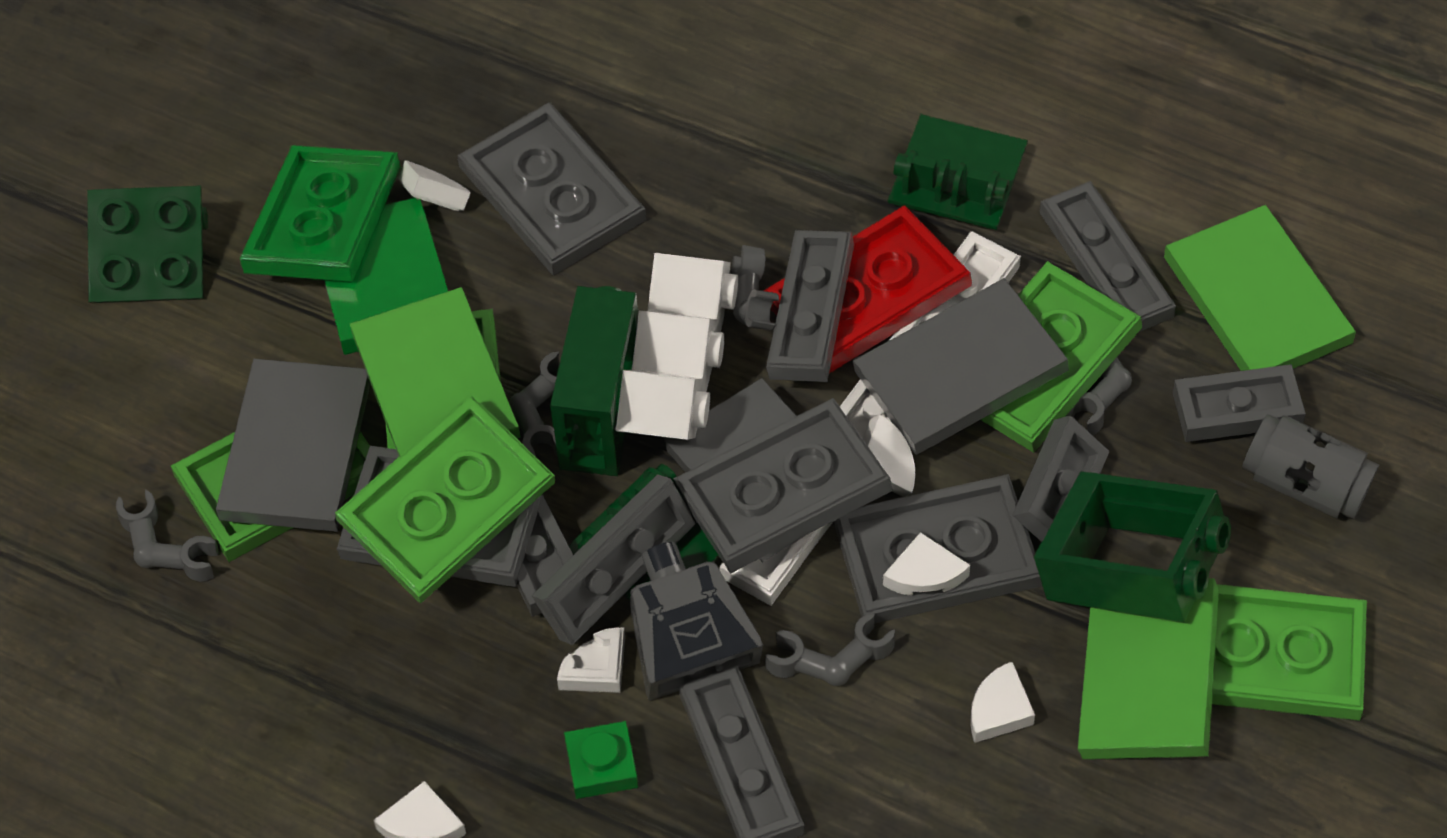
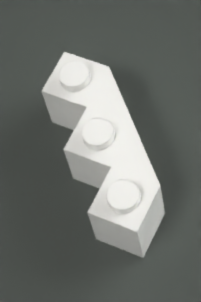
[616,253,738,440]

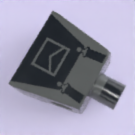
[630,542,763,701]

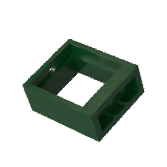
[550,286,638,477]
[1034,471,1231,622]

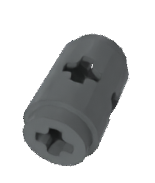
[1242,414,1379,520]

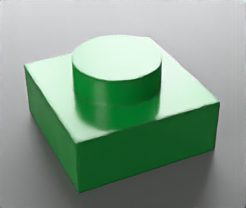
[564,721,638,799]

